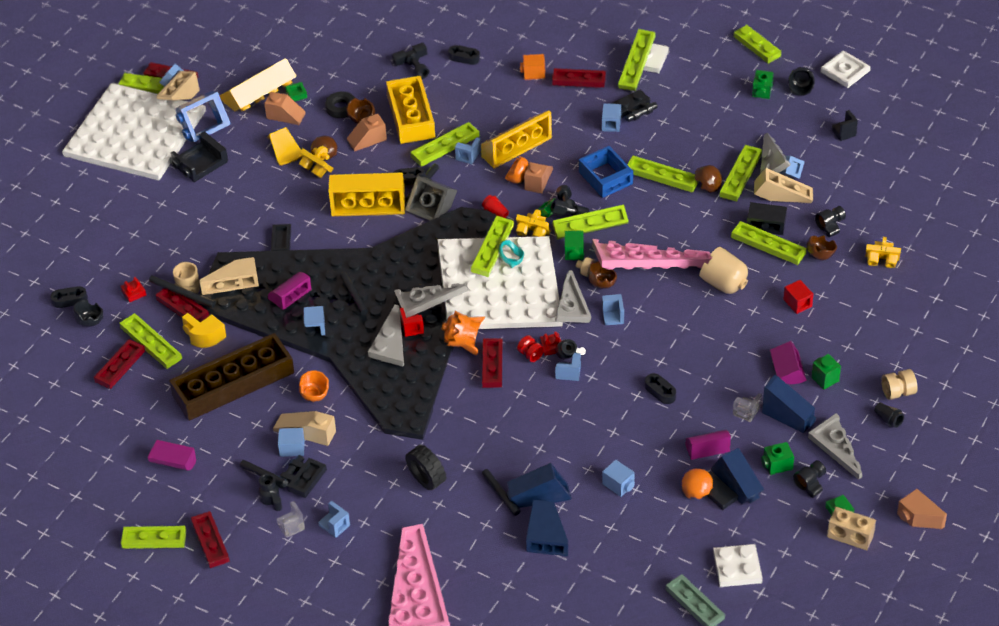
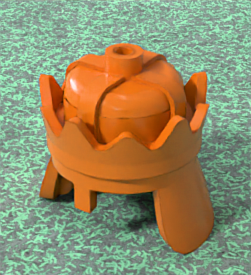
[442,311,485,355]

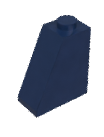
[762,375,816,433]
[711,448,764,504]
[507,463,572,508]
[526,500,568,557]

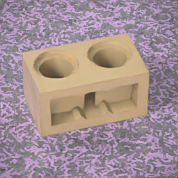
[827,507,876,550]

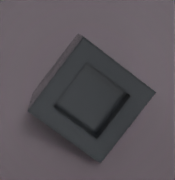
[832,110,858,141]

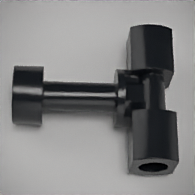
[392,42,430,79]
[550,185,589,216]

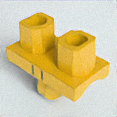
[299,146,334,178]
[516,209,551,237]
[865,236,901,268]

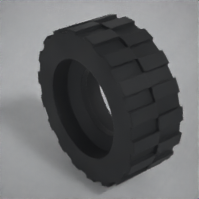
[405,444,447,491]

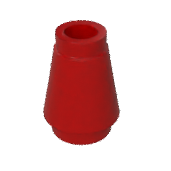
[482,195,509,218]

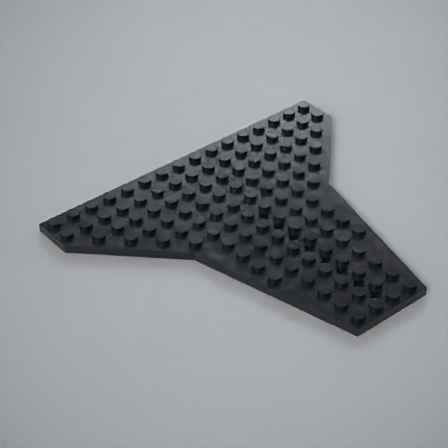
[196,207,496,440]

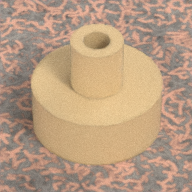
[576,257,595,277]

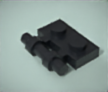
[612,89,658,122]
[277,455,327,498]

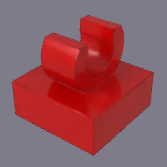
[121,277,146,303]
[540,332,561,356]

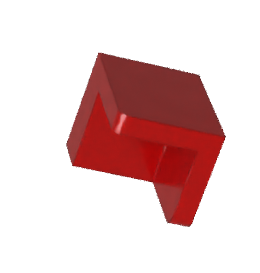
[783,280,814,314]
[399,308,424,337]

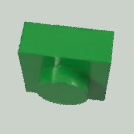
[285,82,308,101]
[538,198,555,217]
[825,495,854,516]

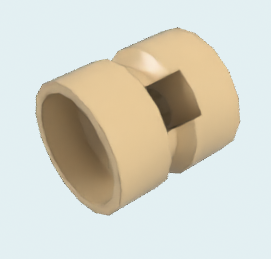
[173,262,201,294]
[881,369,917,400]

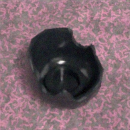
[788,67,815,96]
[73,300,103,327]

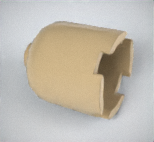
[699,247,748,294]

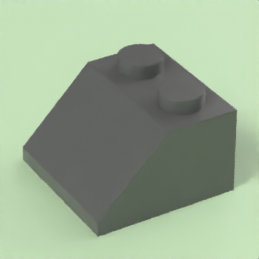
[405,176,457,221]

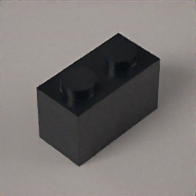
[747,202,787,235]

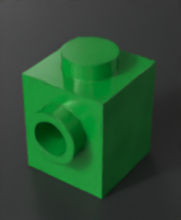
[752,70,774,99]
[565,231,584,260]
[811,354,841,390]
[761,442,794,475]

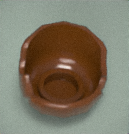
[346,98,375,124]
[311,135,338,161]
[695,165,722,192]
[806,235,837,261]
[588,262,617,289]

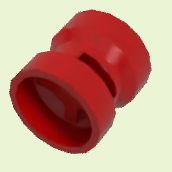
[517,335,544,362]

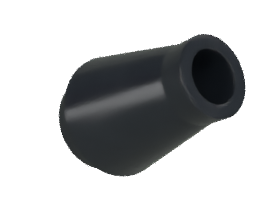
[874,402,905,428]

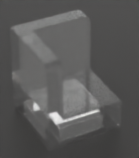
[733,393,762,422]
[277,501,305,538]

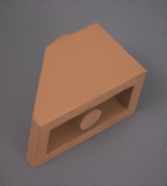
[264,92,306,125]
[347,114,387,151]
[524,162,553,194]
[897,489,947,529]

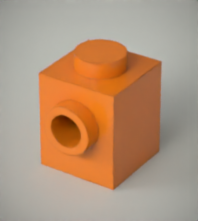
[520,54,545,80]

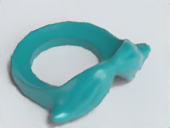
[499,240,525,268]

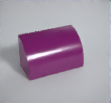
[268,272,311,310]
[770,341,807,384]
[685,430,731,460]
[148,440,196,471]

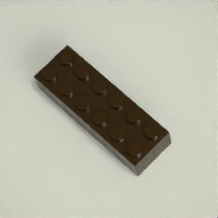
[169,333,295,421]

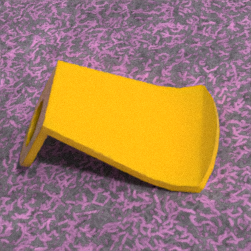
[267,127,304,165]

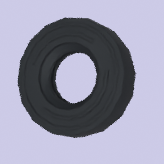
[325,91,355,118]

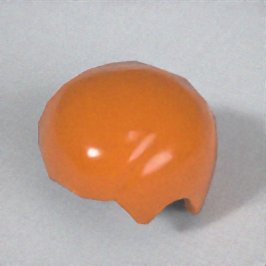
[505,156,529,183]
[299,370,329,402]
[682,469,713,499]

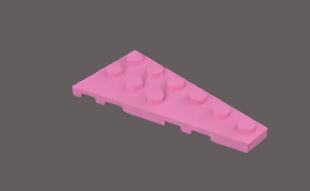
[592,239,712,269]
[389,524,450,626]

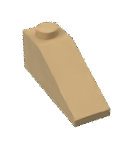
[156,71,199,100]
[754,168,813,203]
[200,257,259,295]
[273,411,336,446]

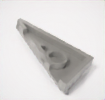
[760,133,790,174]
[555,270,592,323]
[394,283,468,318]
[368,305,404,366]
[808,413,862,480]

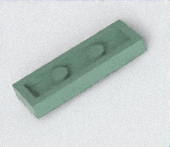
[666,574,725,626]

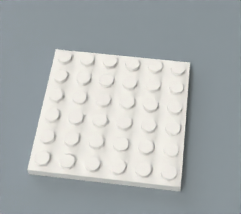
[63,83,206,180]
[437,236,563,329]

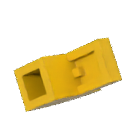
[182,313,226,348]

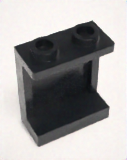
[170,131,228,183]

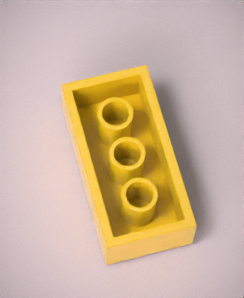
[386,76,435,144]
[329,173,405,216]

